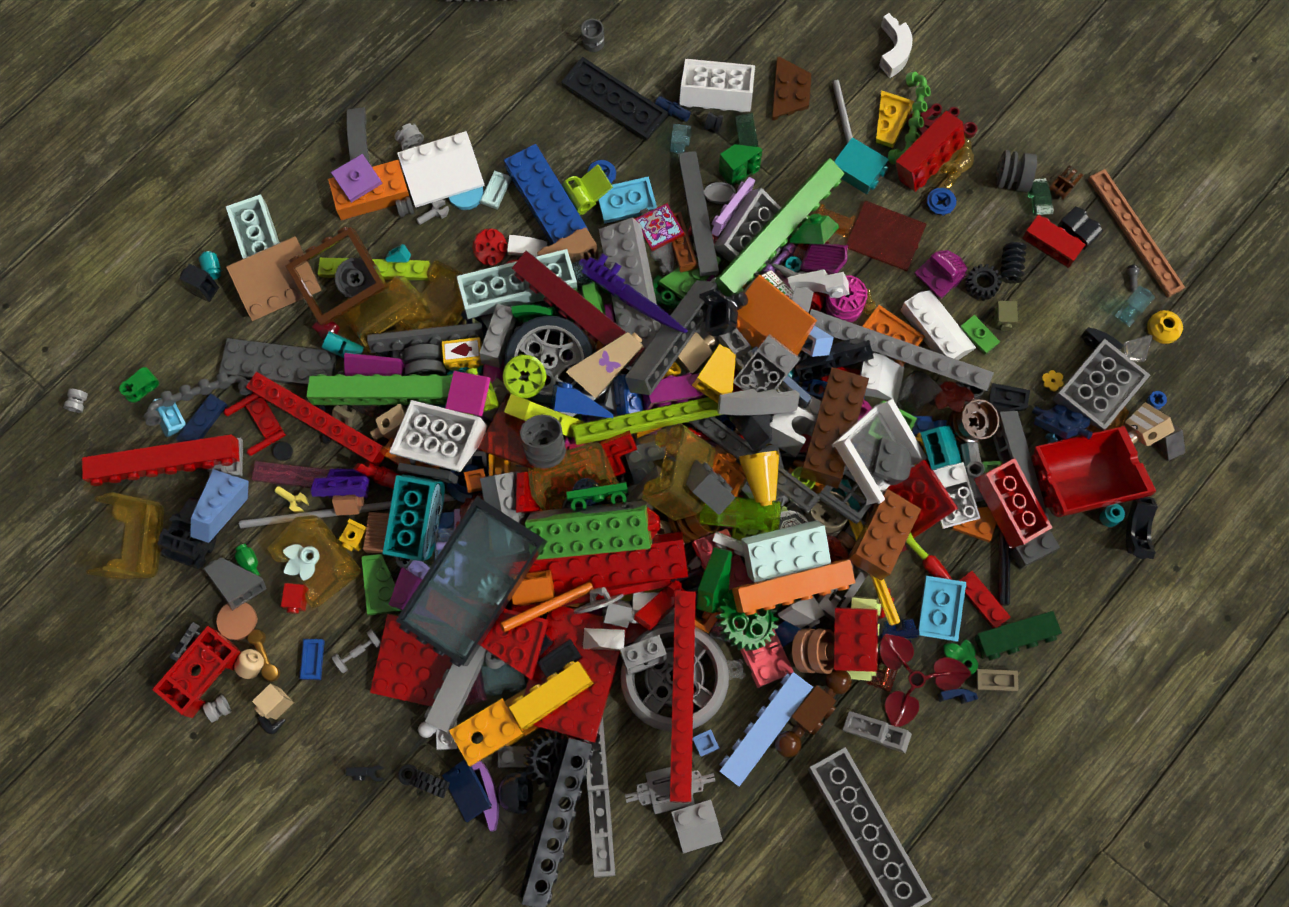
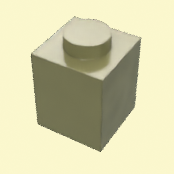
[994,301,1018,331]

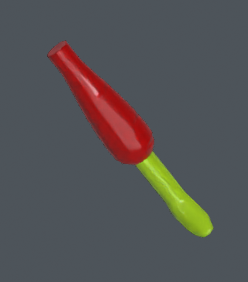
[905,533,953,580]

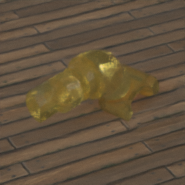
[940,135,974,187]

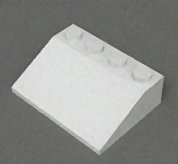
[680,59,755,112]
[397,131,485,207]
[389,400,487,472]

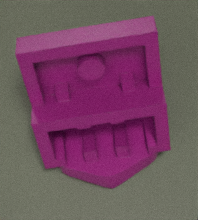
[800,243,848,275]
[915,250,968,299]

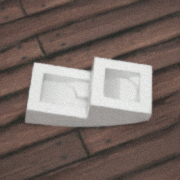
[507,235,547,257]

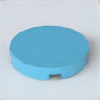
[448,187,484,210]

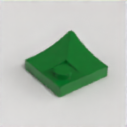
[511,305,557,324]

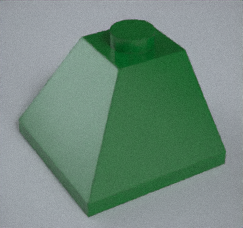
[790,214,839,244]

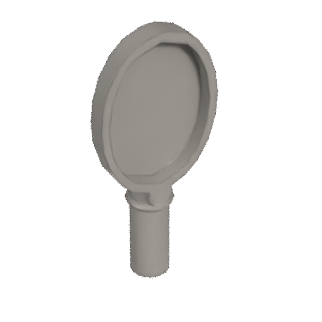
[684,182,736,204]

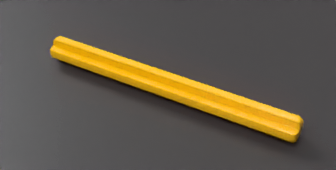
[848,519,900,626]

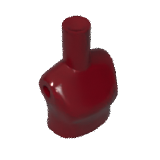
[311,321,340,340]

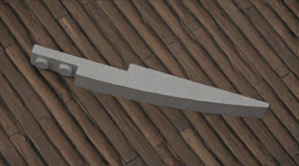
[584,717,615,878]

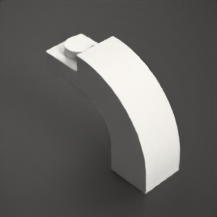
[879,13,912,78]

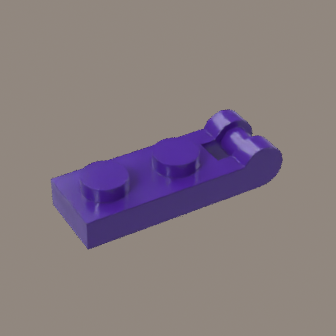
[311,476,369,497]

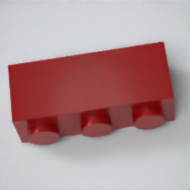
[1022,214,1086,268]

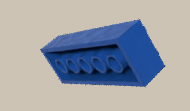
[504,144,589,245]

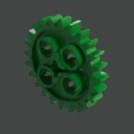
[715,585,778,651]

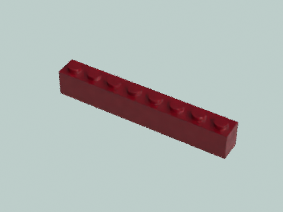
[512,251,646,367]

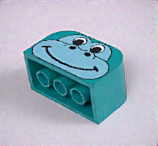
[383,475,445,561]

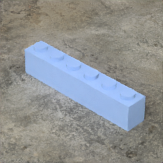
[719,672,813,787]

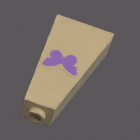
[566,332,643,398]

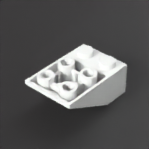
[933,462,980,529]

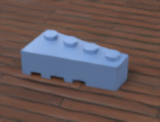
[191,469,249,543]

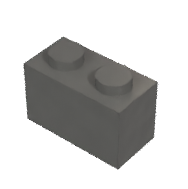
[1010,530,1060,570]

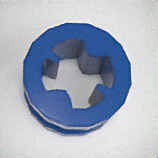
[1147,391,1167,410]

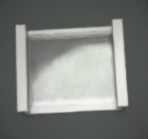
[832,399,927,505]

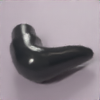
[258,716,286,734]

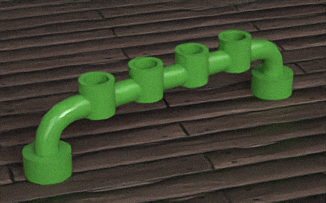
[888,72,931,164]

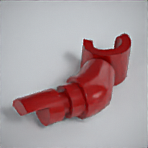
[353,461,400,489]

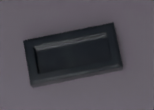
[537,639,582,678]

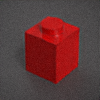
[281,583,309,614]

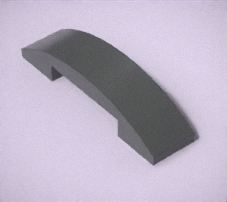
[347,107,370,164]

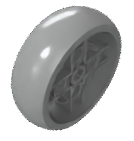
[620,623,729,732]

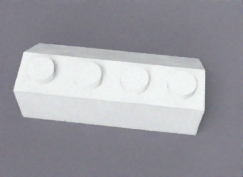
[901,290,976,360]

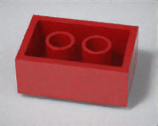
[834,607,878,672]

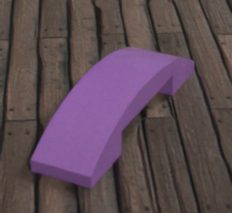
[472,760,499,832]

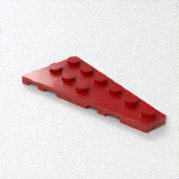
[426,589,549,680]

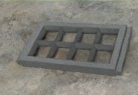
[819,441,882,524]

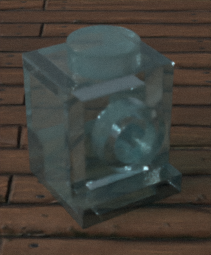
[671,124,691,154]

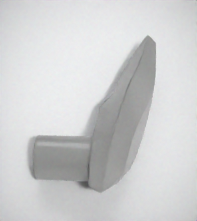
[772,263,805,279]

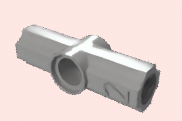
[960,442,985,502]

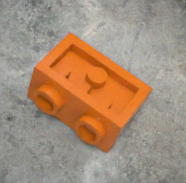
[710,453,747,497]

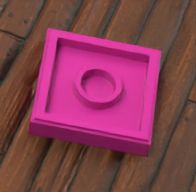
[445,371,491,416]

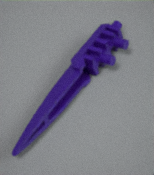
[579,253,688,333]

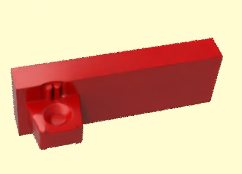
[634,580,686,631]

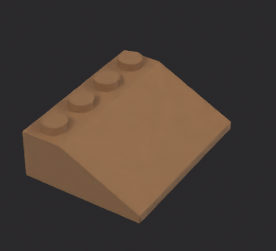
[226,236,321,321]

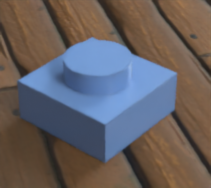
[693,729,719,757]

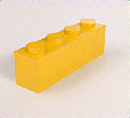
[509,661,594,730]

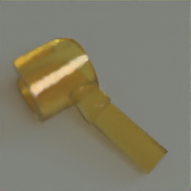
[864,289,876,315]

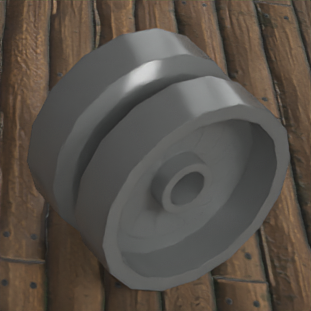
[335,258,380,298]
[403,344,447,376]

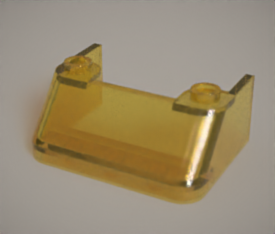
[86,492,164,579]

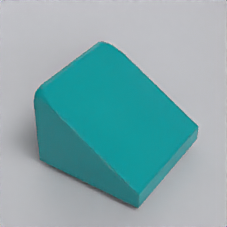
[385,244,411,262]

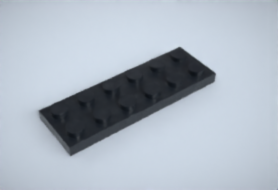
[561,57,668,141]

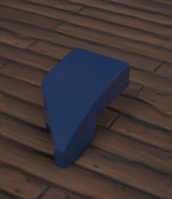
[937,689,978,704]

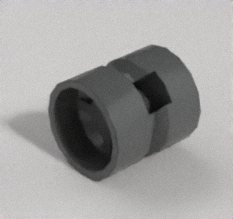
[581,18,605,52]

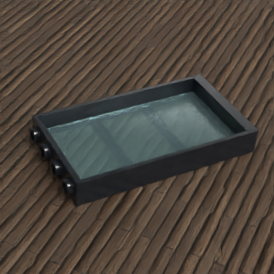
[396,496,548,667]

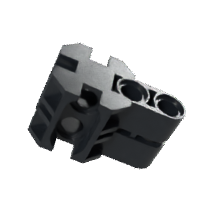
[158,496,220,569]

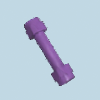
[761,243,797,274]

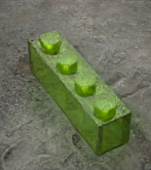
[699,497,782,531]

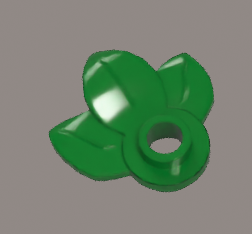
[944,640,978,675]

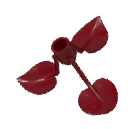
[880,634,971,727]

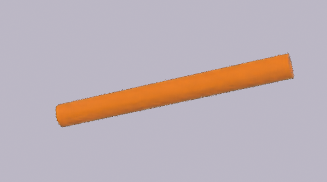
[500,582,593,632]

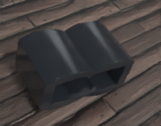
[1057,206,1103,250]

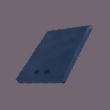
[442,759,492,822]

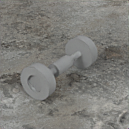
[332,629,381,673]

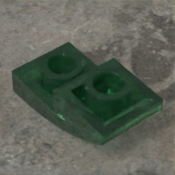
[735,113,759,147]
[1028,178,1053,216]

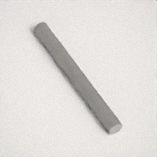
[832,80,853,143]

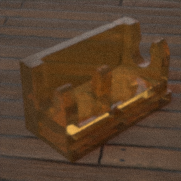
[817,204,856,238]

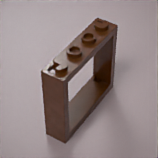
[286,227,389,325]

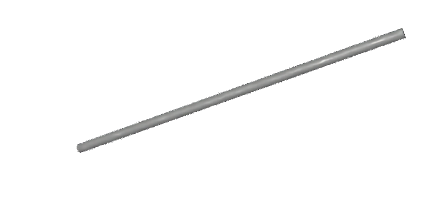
[239,493,456,528]

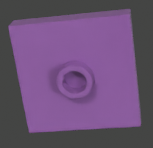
[331,154,382,203]

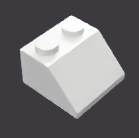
[860,353,900,400]

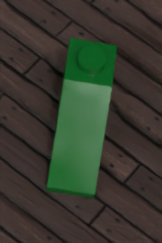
[697,547,732,613]

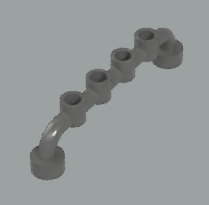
[144,373,253,426]

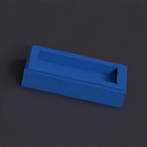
[300,639,325,680]

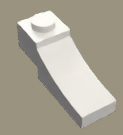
[788,269,849,298]

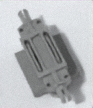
[625,767,715,814]

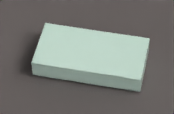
[480,171,511,209]

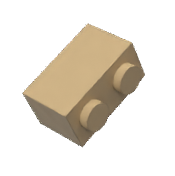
[252,683,294,720]

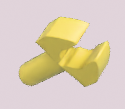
[275,486,309,513]

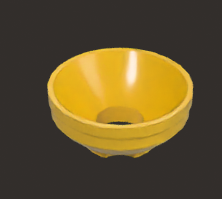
[1147,310,1183,344]

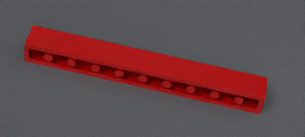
[670,591,696,803]

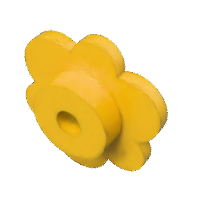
[1042,370,1064,392]

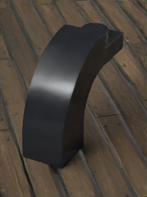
[1126,497,1158,559]

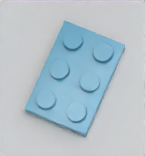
[598,177,657,224]
[917,576,966,641]

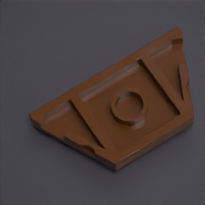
[772,57,811,120]

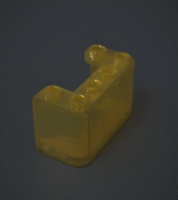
[642,423,715,521]

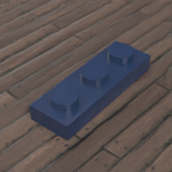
[176,393,227,442]

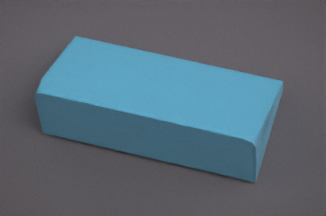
[153,398,186,437]

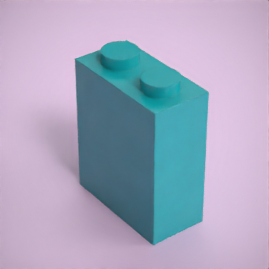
[834,137,889,195]
[921,426,962,470]

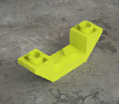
[504,394,584,438]

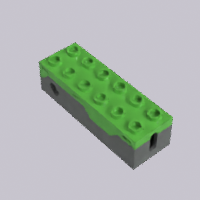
[525,500,661,560]

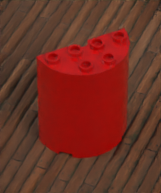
[1031,426,1156,517]

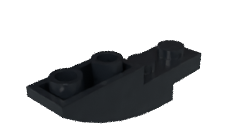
[796,340,874,382]

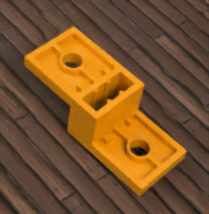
[449,689,541,767]

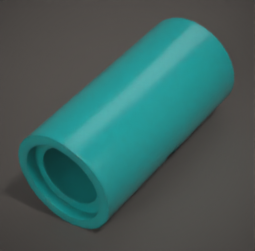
[322,331,364,358]

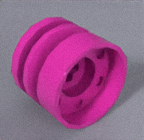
[825,276,867,323]

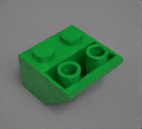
[719,144,762,186]

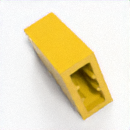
[692,344,736,403]

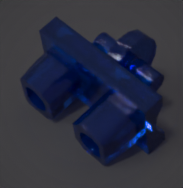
[880,619,920,642]

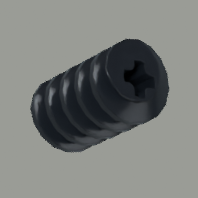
[1000,242,1027,284]

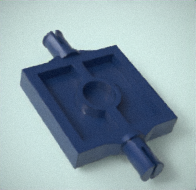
[1032,404,1093,440]

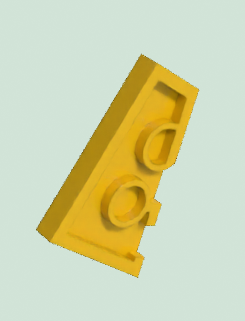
[876,90,915,148]

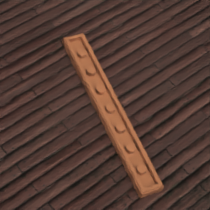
[1088,169,1185,298]

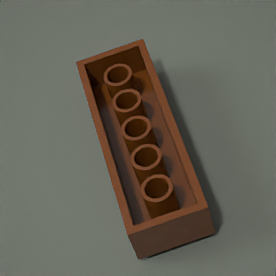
[800,367,869,489]

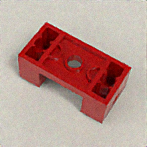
[152,626,242,718]

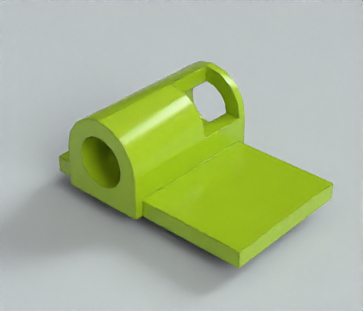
[562,164,613,215]

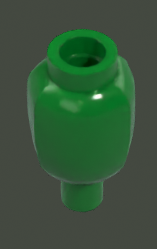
[235,543,260,576]

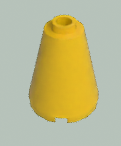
[739,451,779,506]

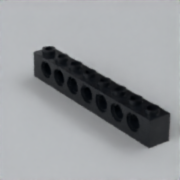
[518,735,593,907]

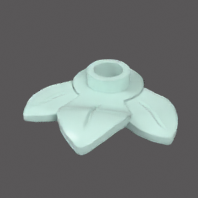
[283,544,320,581]

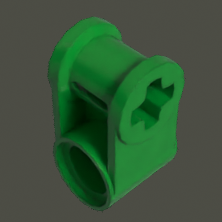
[119,367,159,403]

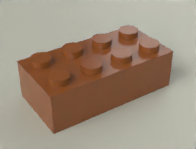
[848,489,921,581]

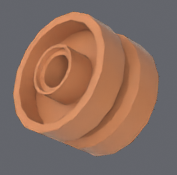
[792,629,835,674]

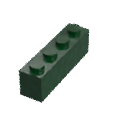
[974,611,1062,661]

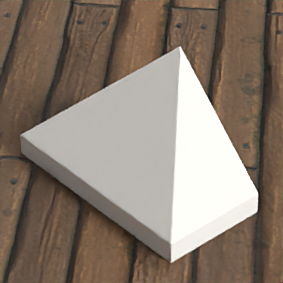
[583,628,625,650]

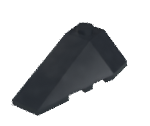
[727,414,773,453]

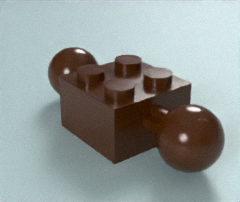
[775,669,852,757]

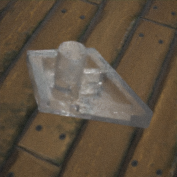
[1124,335,1153,362]

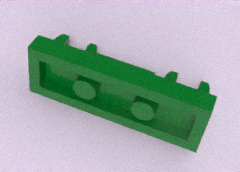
[566,482,628,511]

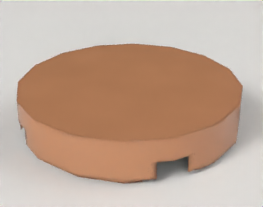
[216,603,258,641]

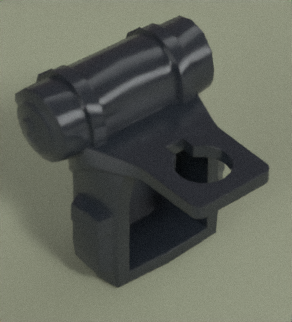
[699,289,748,337]

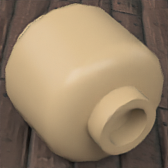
[234,649,264,679]

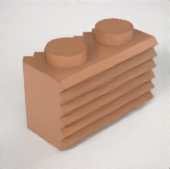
[363,512,389,555]

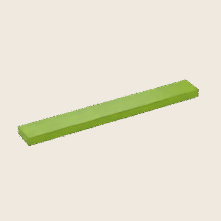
[571,397,723,445]

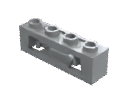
[817,548,869,623]

